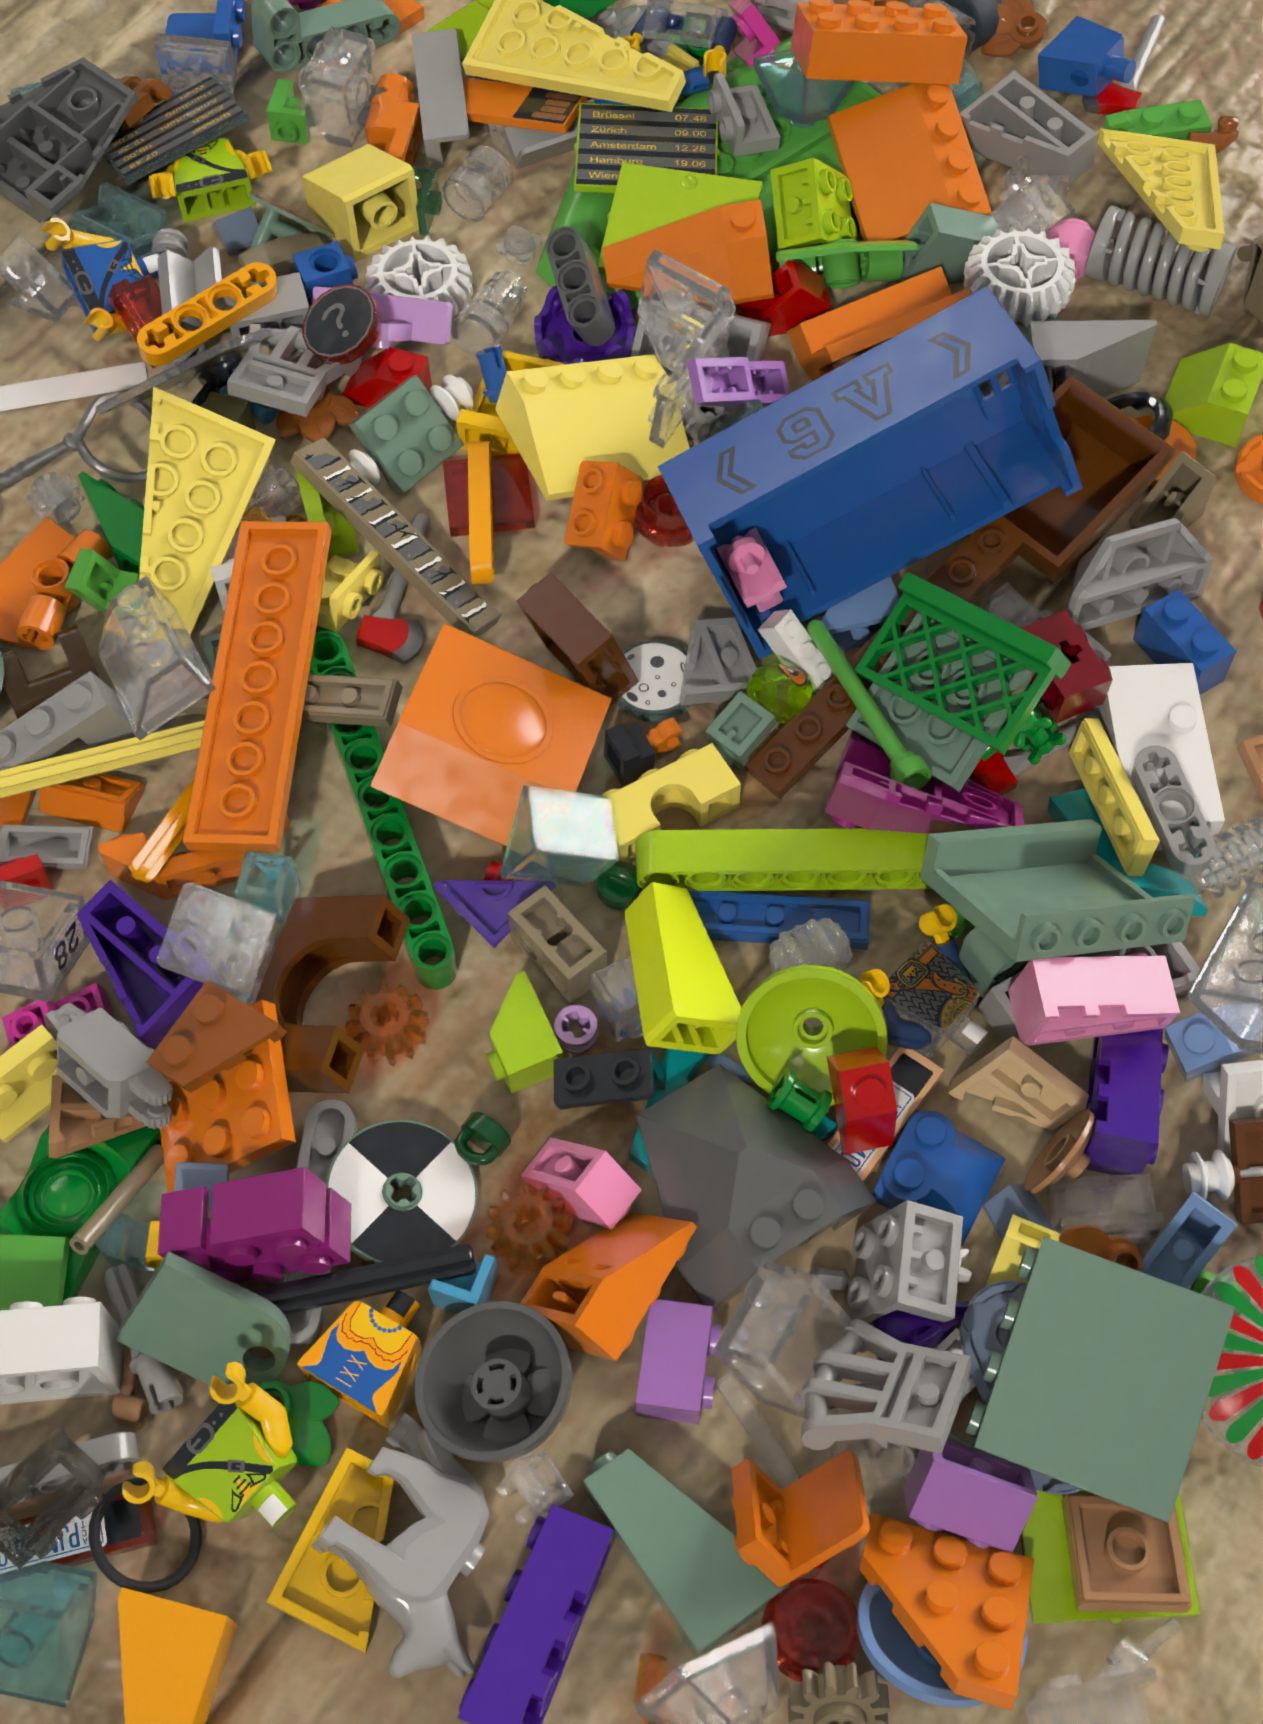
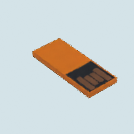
[462,77,587,134]

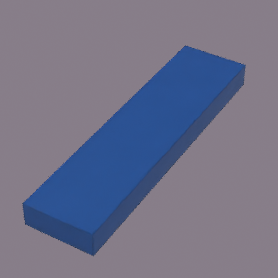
[688,891,870,950]

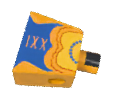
[297,1290,422,1429]

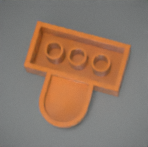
[791,0,968,85]

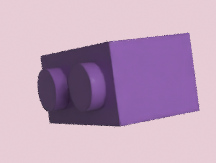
[636,1299,721,1424]
[903,1440,1038,1553]

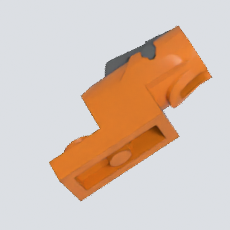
[357,73,423,168]

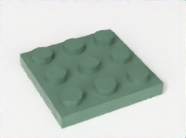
[846,613,1034,792]

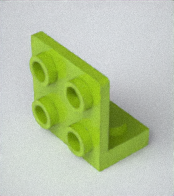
[770,157,857,250]

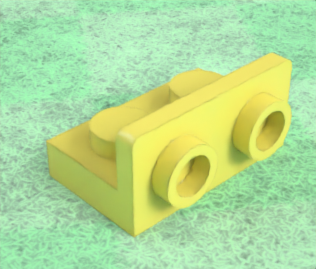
[317,550,384,633]
[0,1024,58,1143]

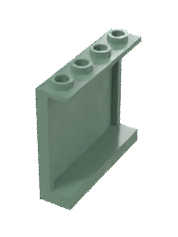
[920,819,1196,962]
[965,1237,1235,1523]

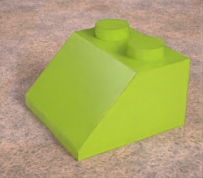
[1164,343,1263,448]

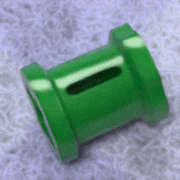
[766,1067,832,1132]

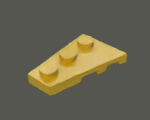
[266,1448,393,1654]

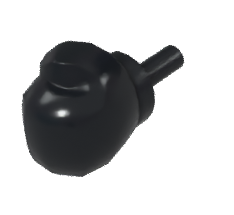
[191,347,243,407]

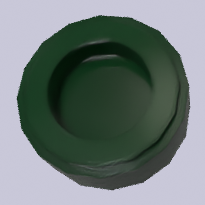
[596,861,643,910]
[454,1111,511,1166]

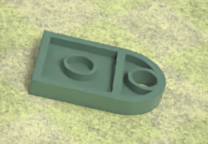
[115,1251,292,1385]

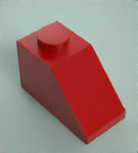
[734,260,833,337]
[341,347,432,408]
[826,1046,897,1155]

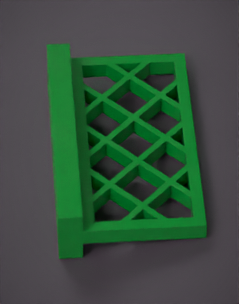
[854,571,1071,755]

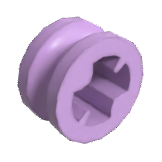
[554,1005,598,1054]

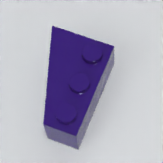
[76,880,226,1050]

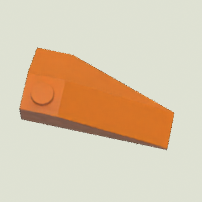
[602,199,774,304]

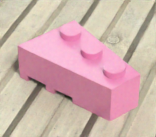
[1008,952,1180,1046]

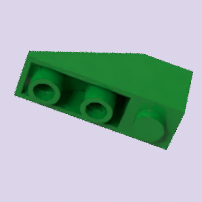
[78,471,144,574]

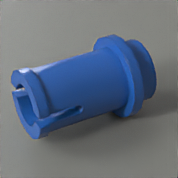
[476,346,507,403]

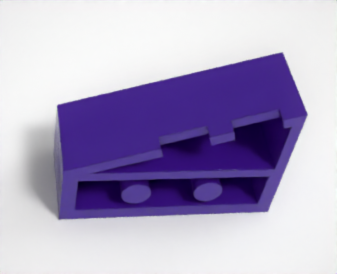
[1084,1028,1169,1180]

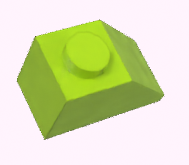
[485,971,564,1094]

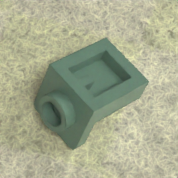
[705,691,777,772]

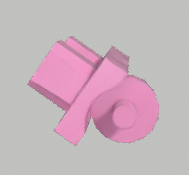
[717,527,787,612]

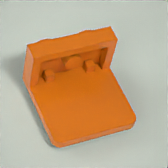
[731,1450,870,1588]

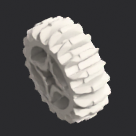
[963,226,1076,328]
[365,235,473,322]

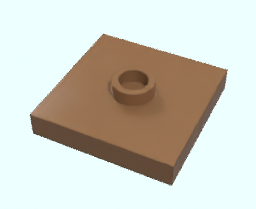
[1061,1494,1192,1613]

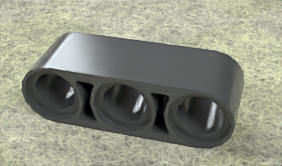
[546,226,615,346]

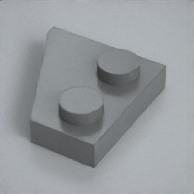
[679,617,764,706]

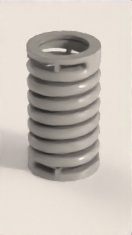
[1084,205,1237,318]

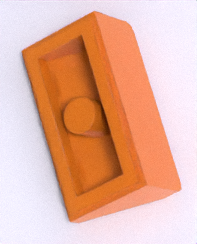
[39,773,144,833]

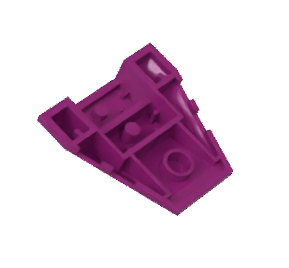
[824,731,1024,834]

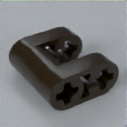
[1,625,100,719]

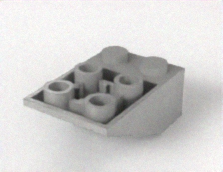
[1026,320,1157,398]

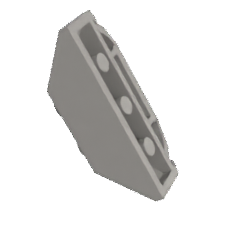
[1066,518,1214,631]

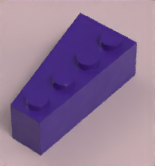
[458,1504,615,1724]

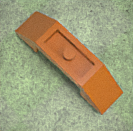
[98,814,290,901]

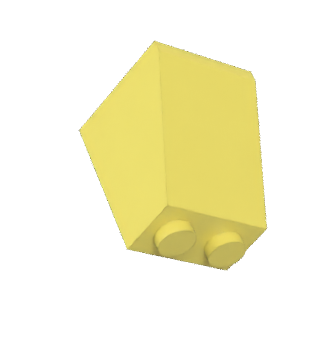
[302,144,421,261]

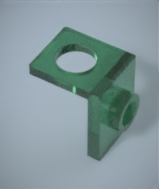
[411,166,443,236]

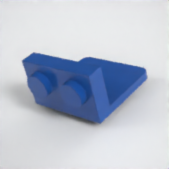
[161,0,246,71]

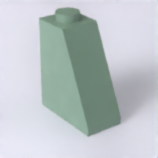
[896,203,1012,285]

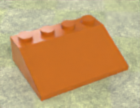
[827,83,992,241]

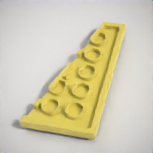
[462,0,686,112]

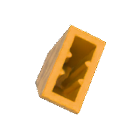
[118,1587,237,1724]

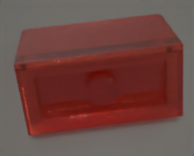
[107,275,176,369]

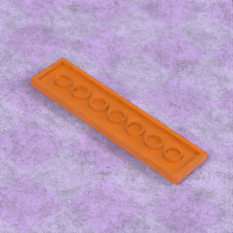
[183,521,332,853]

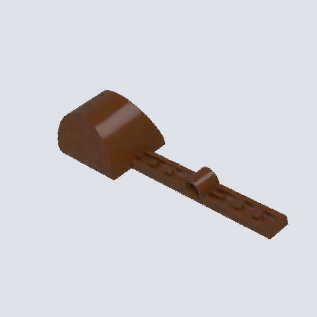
[746,376,1176,800]

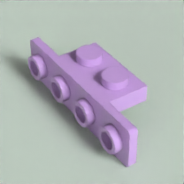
[312,286,452,349]

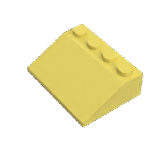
[495,354,690,501]

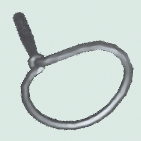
[0,392,152,493]

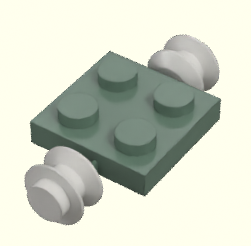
[348,375,473,495]

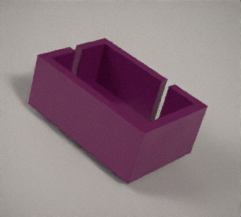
[157,1167,352,1284]

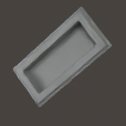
[0,824,94,870]

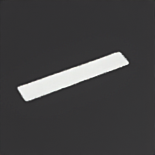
[0,362,147,412]

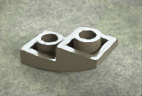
[238,234,324,282]

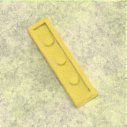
[1068,718,1160,876]

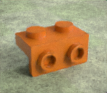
[564,460,643,561]

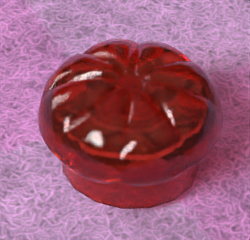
[634,475,695,548]
[761,1578,861,1682]

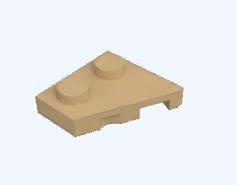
[948,1036,1089,1131]

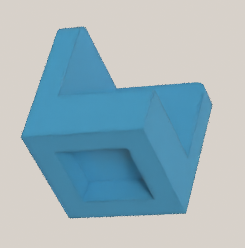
[428,1254,500,1314]

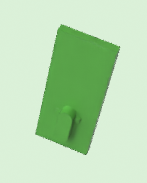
[0,1234,71,1311]

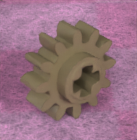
[788,1662,890,1724]

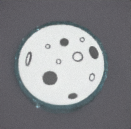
[616,640,690,723]

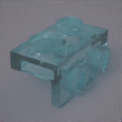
[71,182,166,259]

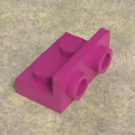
[727,0,781,68]

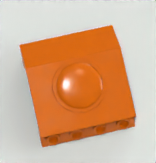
[370,623,612,863]

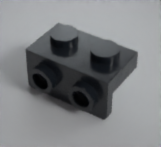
[554,1048,665,1109]

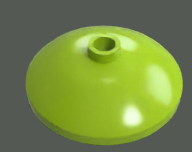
[736,965,888,1106]

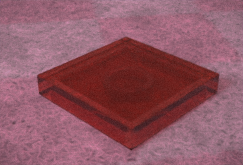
[442,453,535,537]

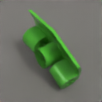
[776,239,918,289]

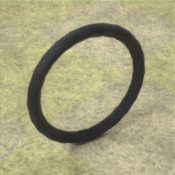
[88,1478,202,1594]

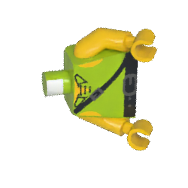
[148,138,273,223]
[122,1362,297,1529]

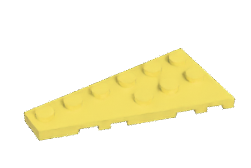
[1097,128,1225,252]
[133,386,276,665]

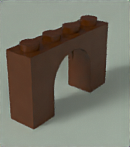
[255,895,410,1094]

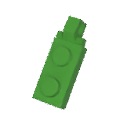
[1103,100,1213,140]

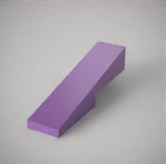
[687,357,790,409]

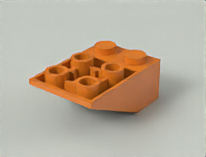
[520,1212,698,1361]

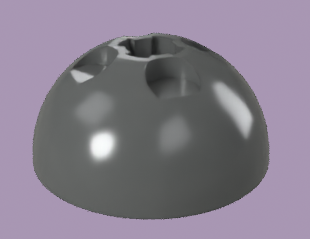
[415,1301,573,1463]

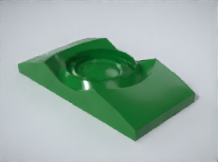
[0,1124,161,1305]

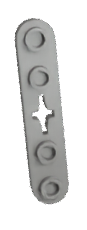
[274,1099,357,1350]

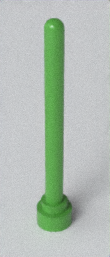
[807,619,932,790]

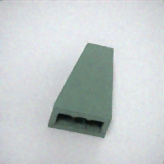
[583,1448,790,1660]

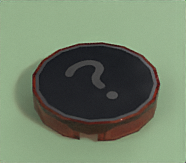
[302,284,382,365]

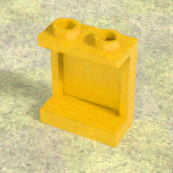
[456,350,565,463]

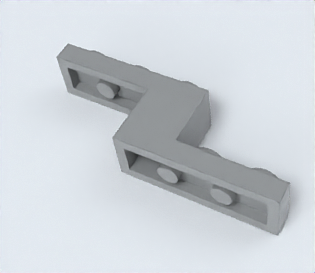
[0,644,213,770]

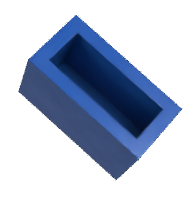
[1133,589,1237,695]

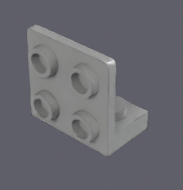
[847,1200,963,1323]

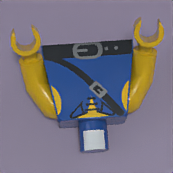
[41,218,159,341]

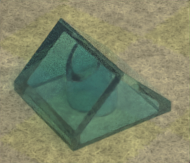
[500,785,619,887]

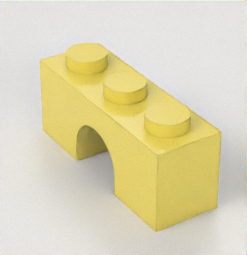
[592,743,741,863]

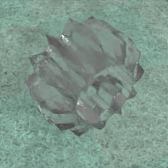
[768,918,853,974]

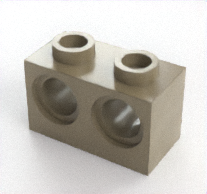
[507,885,608,1004]

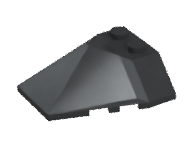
[0,57,138,223]
[636,1064,877,1311]

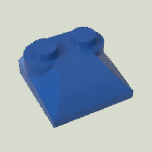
[872,1110,1006,1246]

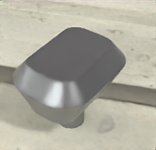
[809,1266,850,1302]

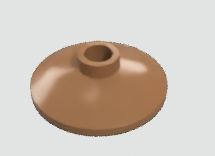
[1024,1109,1095,1194]

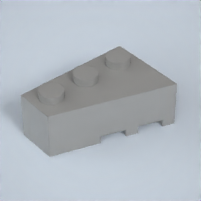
[959,70,1097,188]

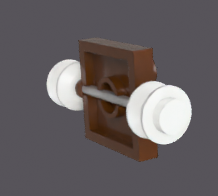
[1182,1117,1263,1225]

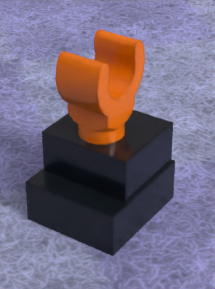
[604,718,683,786]

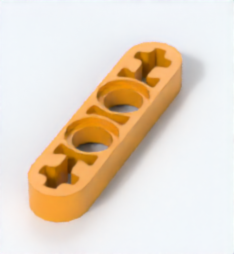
[137,262,277,366]
[468,441,494,585]

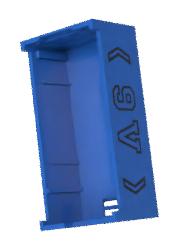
[658,286,1083,660]

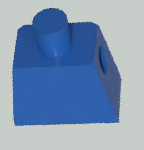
[1038,16,1136,97]

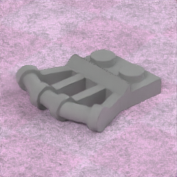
[227,324,361,417]
[801,1319,972,1454]

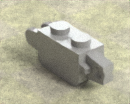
[45,1003,173,1130]

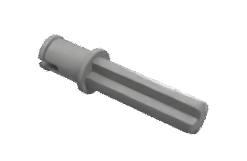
[104,1264,183,1414]

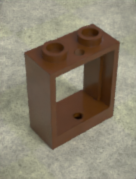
[516,572,639,707]

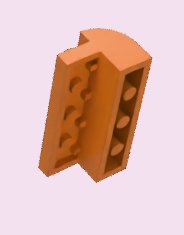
[787,266,972,381]

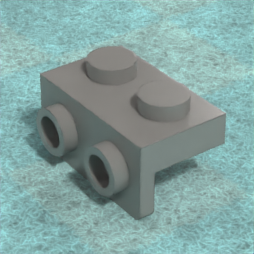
[708,73,780,157]

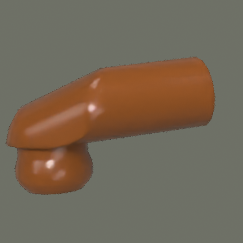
[1187,116,1239,153]

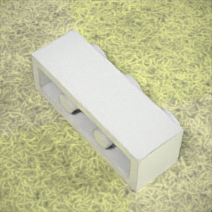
[758,609,834,693]

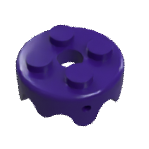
[534,285,636,365]

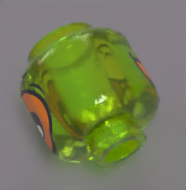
[746,663,813,724]

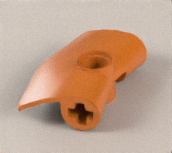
[0,517,113,650]

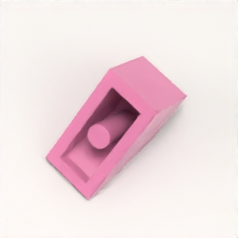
[521,1137,642,1230]

